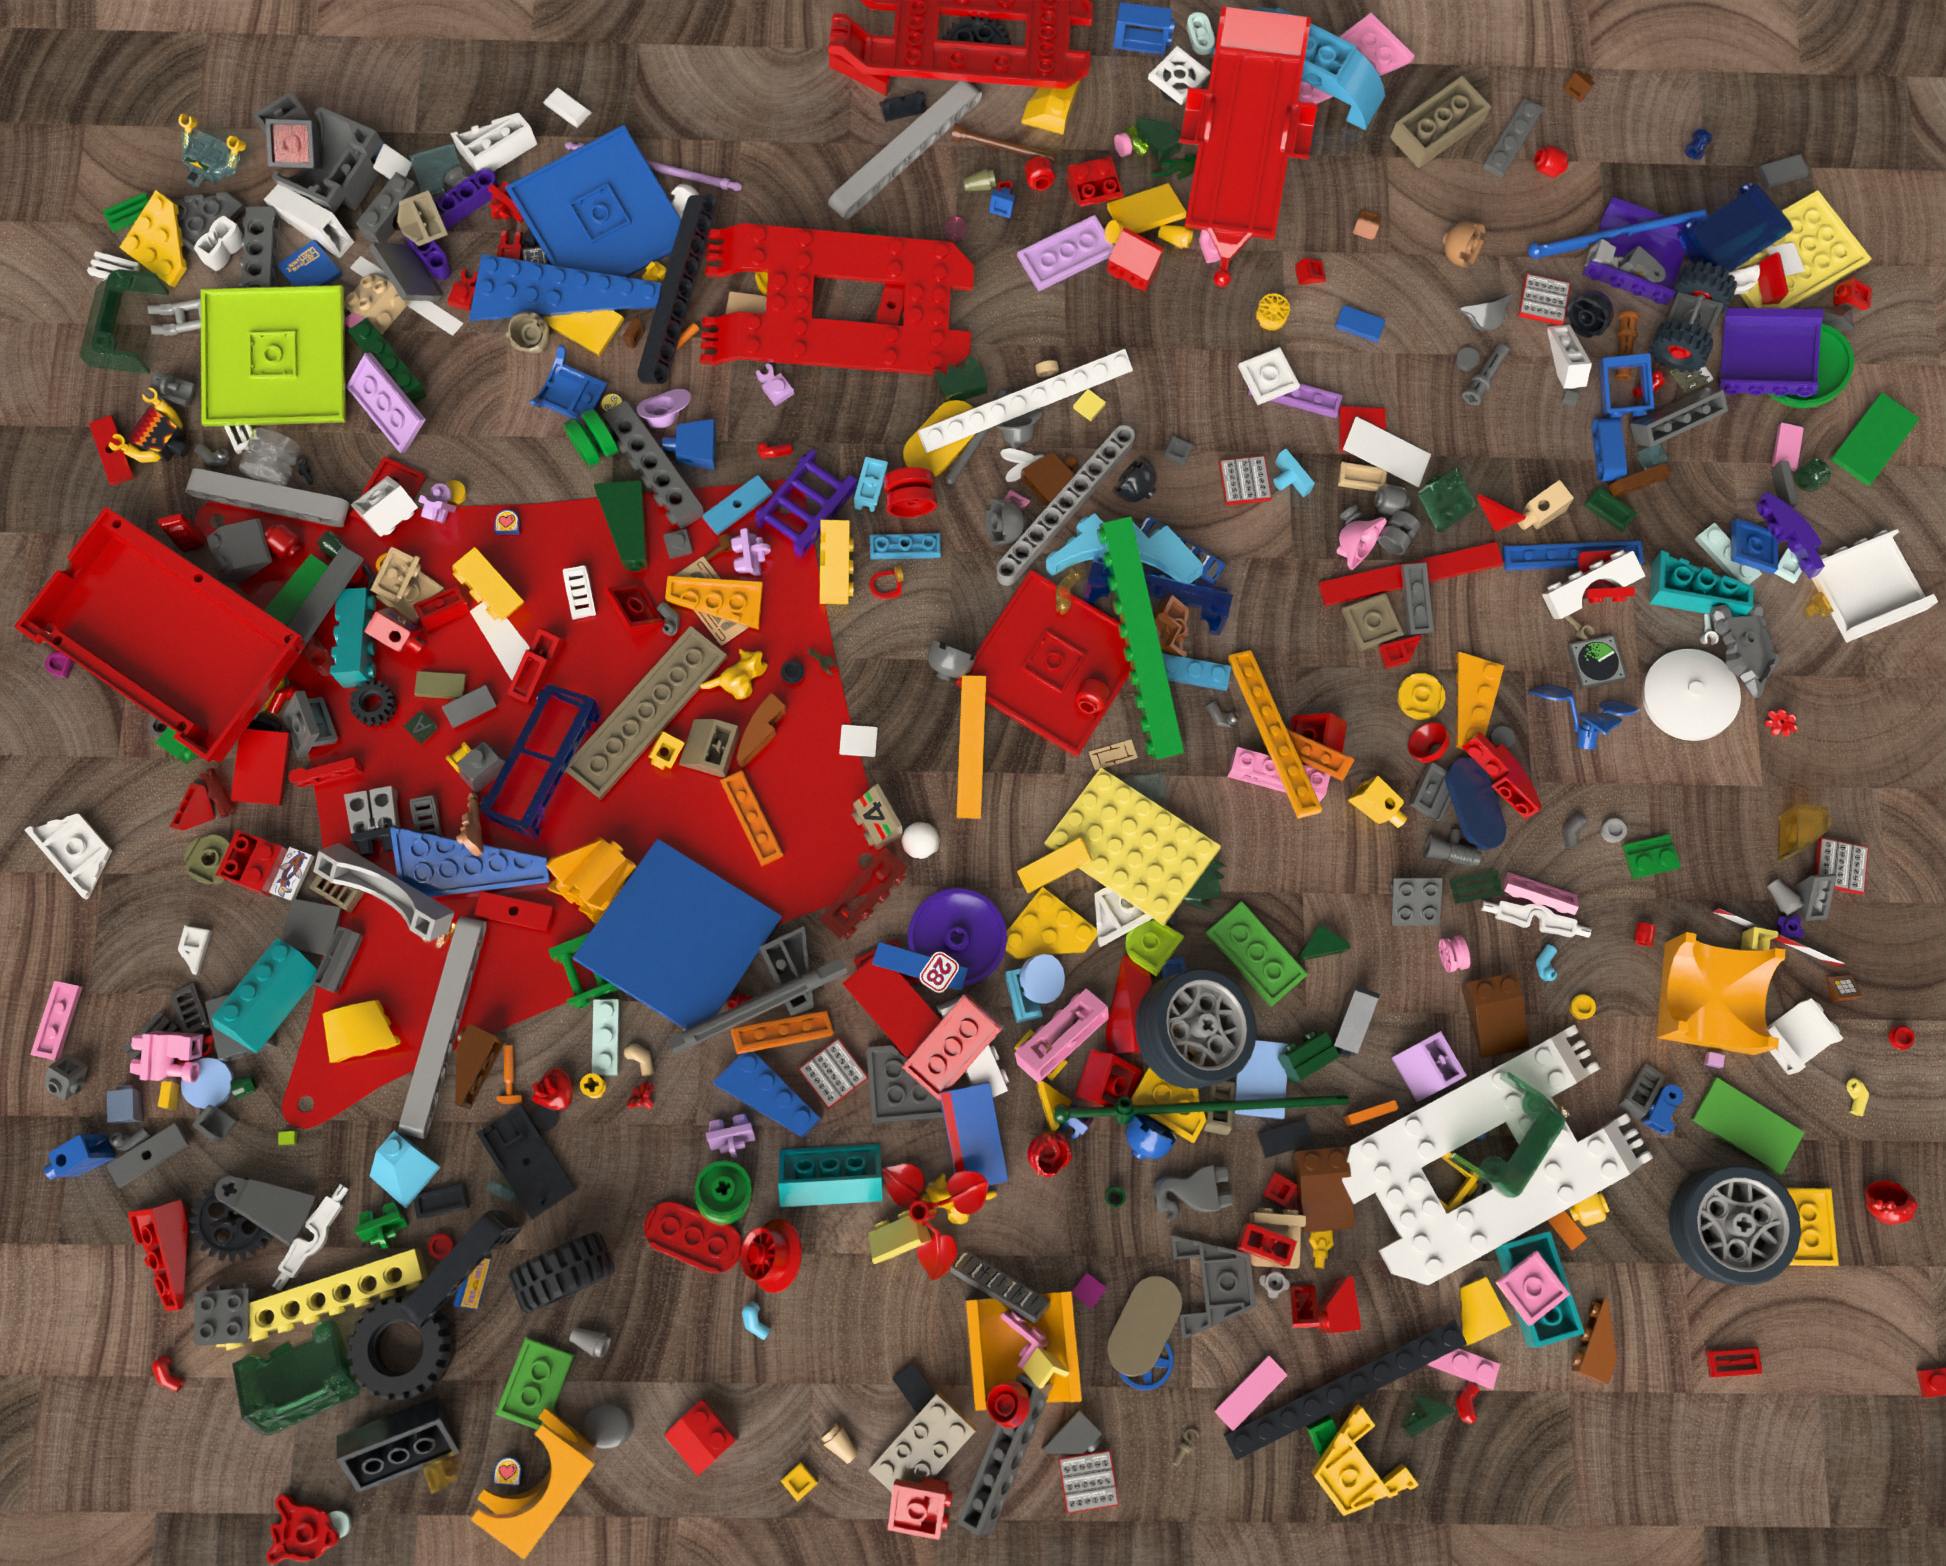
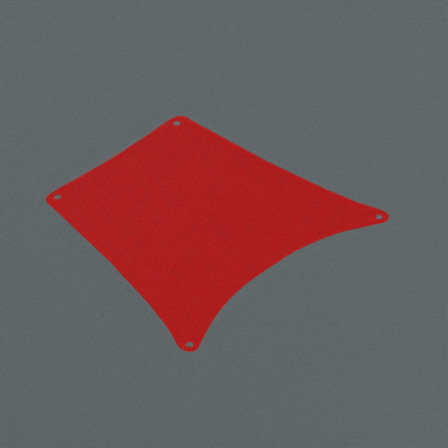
[194,479,890,1129]

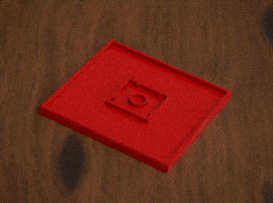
[956,569,1132,758]

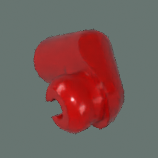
[1633,371,1665,399]
[757,442,792,459]
[267,685,301,714]
[1456,1382,1480,1424]

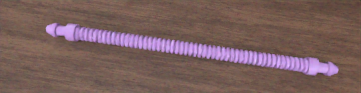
[565,142,742,191]

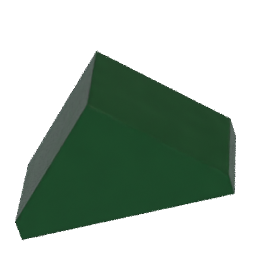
[1297,925,1351,962]

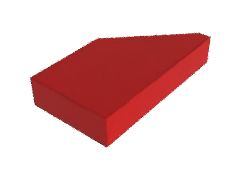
[1378,634,1422,669]

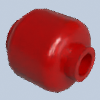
[1533,145,1569,178]
[1024,156,1055,191]
[264,524,301,560]
[1075,677,1110,714]

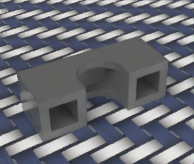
[356,172,420,243]

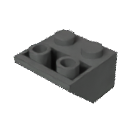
[252,91,311,136]

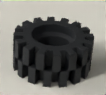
[349,680,398,727]

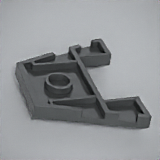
[1170,1236,1256,1339]

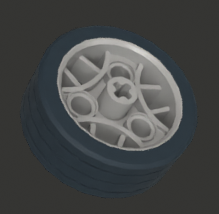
[1135,968,1257,1089]
[1669,1165,1801,1285]

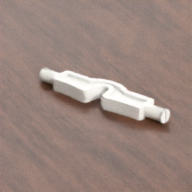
[1481,901,1591,938]
[272,1184,349,1291]

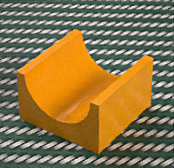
[965,1292,1082,1411]

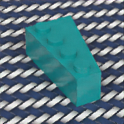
[330,588,376,688]

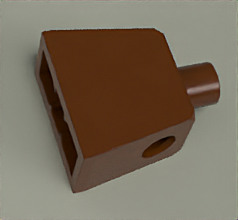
[1020,453,1078,507]

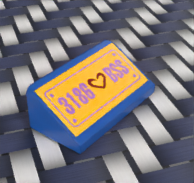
[454,1257,492,1310]

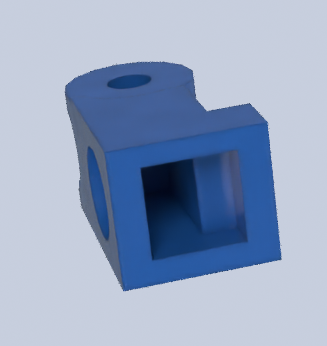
[1641,1084,1684,1135]

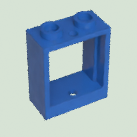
[1113,2,1175,55]
[1598,353,1654,419]

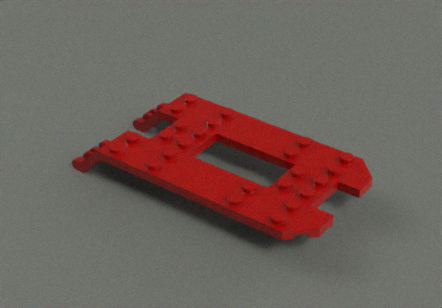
[828,0,1093,89]
[700,223,974,377]

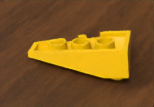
[1021,80,1081,134]

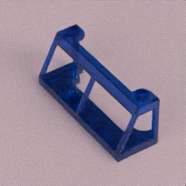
[1084,557,1233,636]
[479,684,603,841]

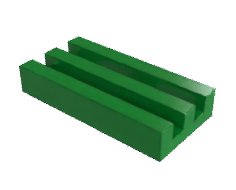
[102,192,149,233]

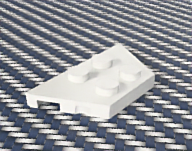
[25,813,112,900]
[1095,887,1152,947]

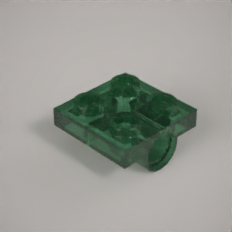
[1417,468,1478,532]

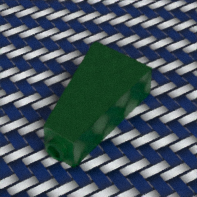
[594,480,648,572]

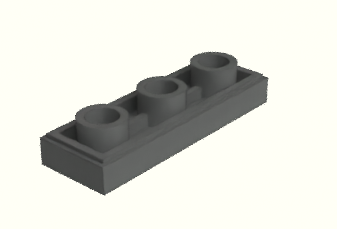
[106,1123,190,1188]

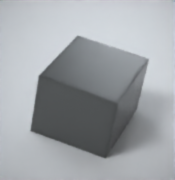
[1561,389,1580,407]

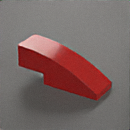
[507,628,566,703]

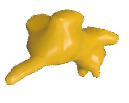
[700,649,768,700]
[922,1173,997,1224]

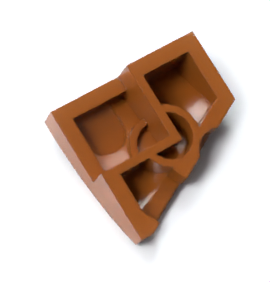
[1153,595,1189,658]

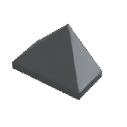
[1806,306,1854,330]
[1793,874,1837,921]

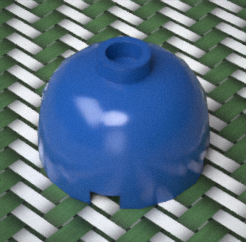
[1125,1115,1177,1160]

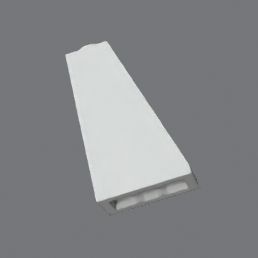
[264,184,354,259]

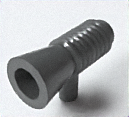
[1423,829,1482,867]

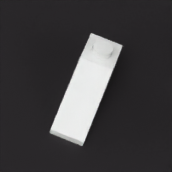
[1547,325,1592,389]

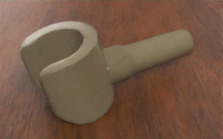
[1564,614,1594,641]

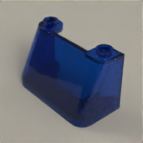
[1676,181,1793,273]

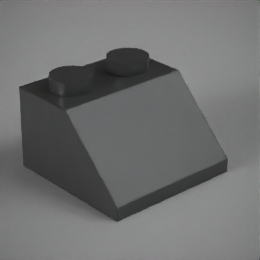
[206,519,272,583]

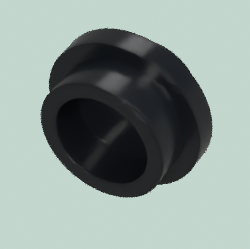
[781,660,805,684]

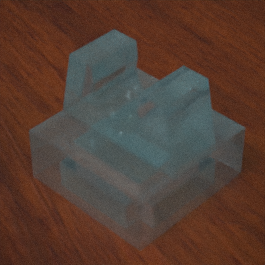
[1636,444,1670,470]

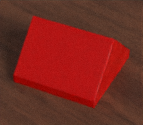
[605,583,664,640]

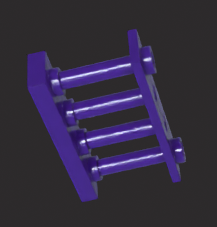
[755,449,857,558]

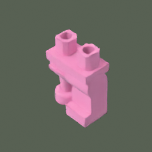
[130,1031,203,1083]

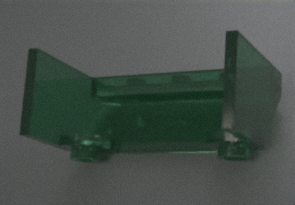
[80,269,169,374]
[1447,1072,1565,1198]

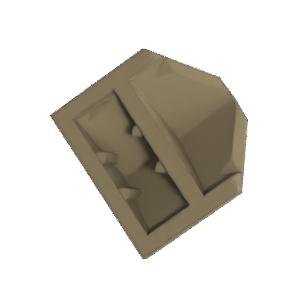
[397,190,448,246]

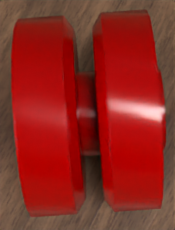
[883,467,937,518]

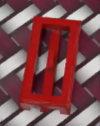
[1705,1347,1763,1378]

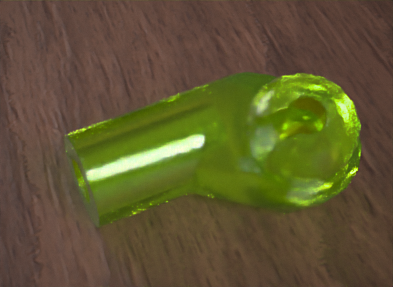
[1123,126,1149,156]

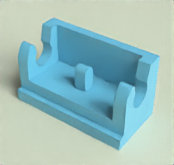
[854,457,888,512]
[1004,968,1043,1023]

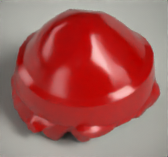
[1027,1131,1072,1178]
[1864,1180,1918,1225]

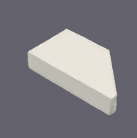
[178,925,212,976]

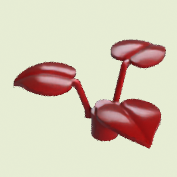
[882,1164,989,1281]

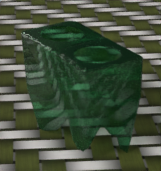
[933,354,988,403]
[1181,860,1227,913]

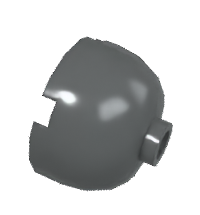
[985,499,1027,546]
[928,639,977,681]

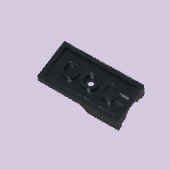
[476,1104,577,1220]

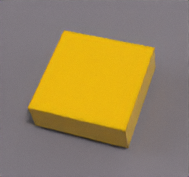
[158,1081,181,1110]
[781,1462,818,1502]

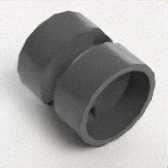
[1378,510,1421,555]

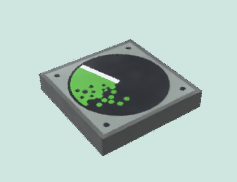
[1567,635,1628,690]

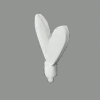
[1001,448,1044,482]

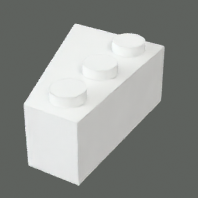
[450,113,537,172]

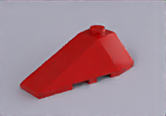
[1105,955,1152,1056]
[127,1199,188,1311]

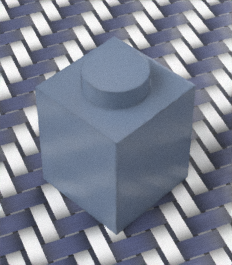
[107,1085,143,1124]

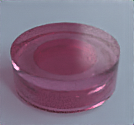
[945,216,967,240]

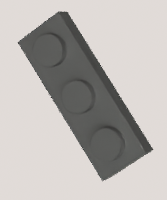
[1401,563,1434,636]

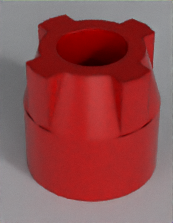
[1634,922,1656,947]

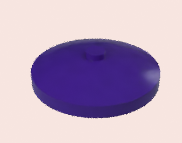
[908,888,1007,987]

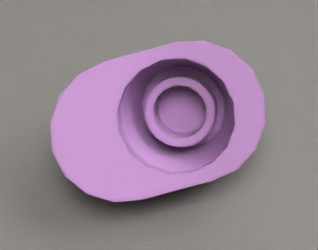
[637,389,691,428]

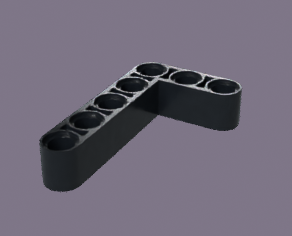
[400,1210,522,1329]

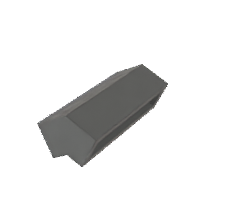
[312,926,364,994]

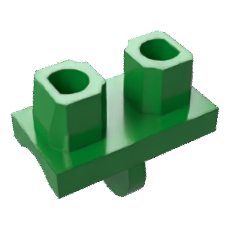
[354,1202,409,1249]

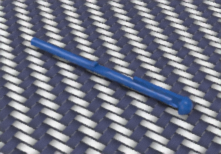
[1528,209,1706,259]

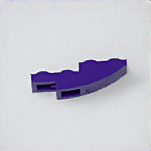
[1756,492,1825,579]

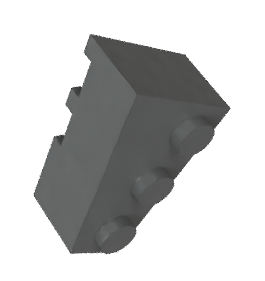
[759,926,814,1017]

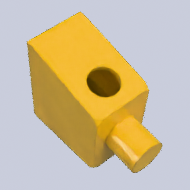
[1348,776,1407,828]

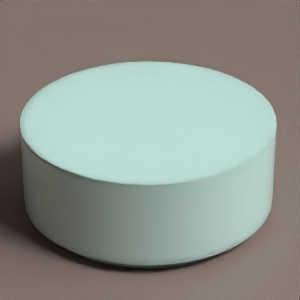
[328,1510,352,1538]

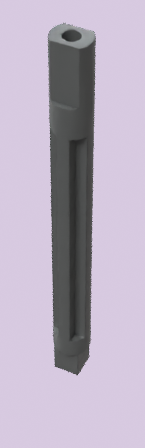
[667,957,848,1054]

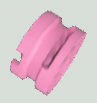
[1439,935,1470,973]

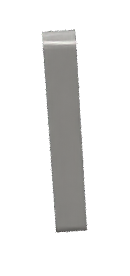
[185,468,350,527]

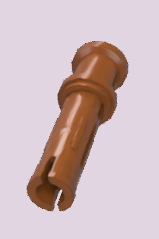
[1616,311,1640,381]

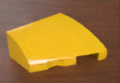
[1459,1277,1512,1346]

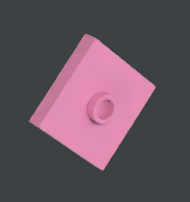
[1495,1251,1570,1326]

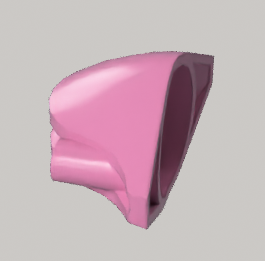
[1337,517,1387,570]

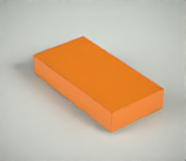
[1343,1100,1398,1126]

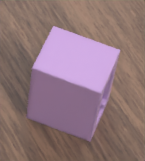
[1704,1052,1725,1068]

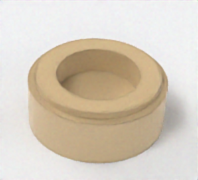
[1035,361,1059,378]

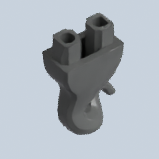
[1153,1165,1232,1222]

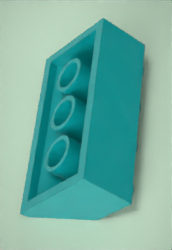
[212,938,318,1054]
[778,1144,883,1207]

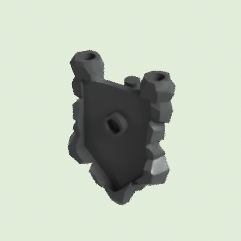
[1710,603,1780,698]

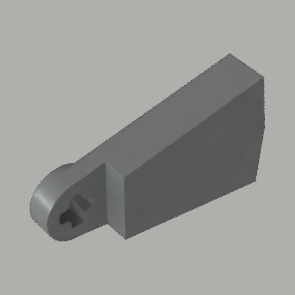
[215,1176,315,1246]

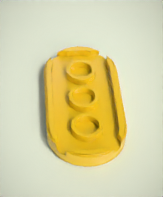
[903,400,975,477]

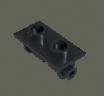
[879,90,927,122]

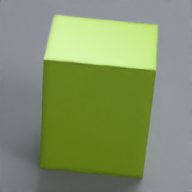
[278,1131,298,1146]

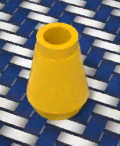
[1158,225,1193,249]

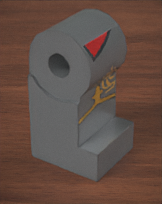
[1617,246,1666,284]

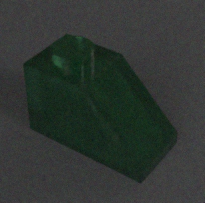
[1135,117,1183,164]

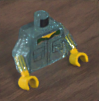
[179,114,246,188]

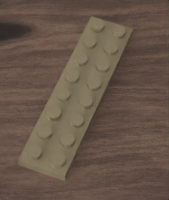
[563,626,728,800]

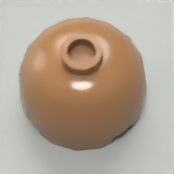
[1443,221,1485,268]

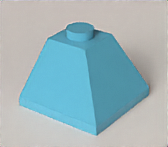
[370,1131,441,1208]

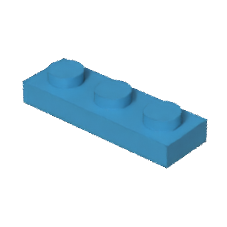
[1162,653,1231,691]

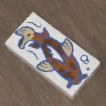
[269,847,314,901]

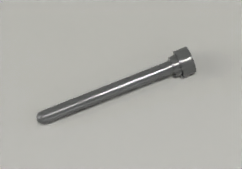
[946,390,1009,484]

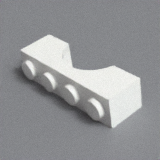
[1542,549,1645,619]

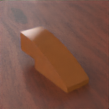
[737,693,787,768]

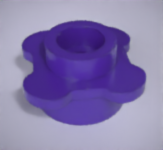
[1777,915,1804,939]

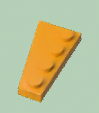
[666,576,763,630]
[1456,652,1504,750]

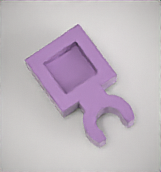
[756,363,794,406]

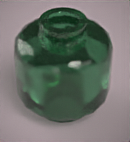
[1794,459,1831,492]

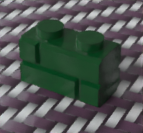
[1277,1030,1340,1083]

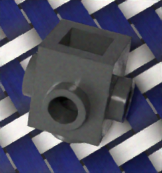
[44,1054,87,1101]

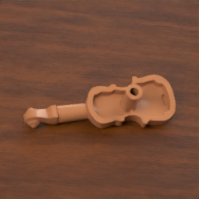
[456,792,484,856]

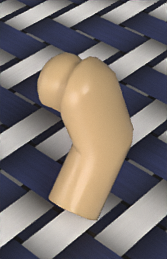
[624,1043,654,1076]

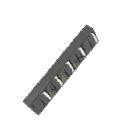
[950,1250,1050,1324]

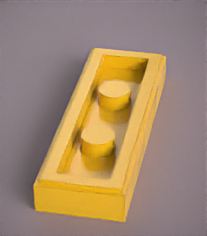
[1017,838,1093,893]

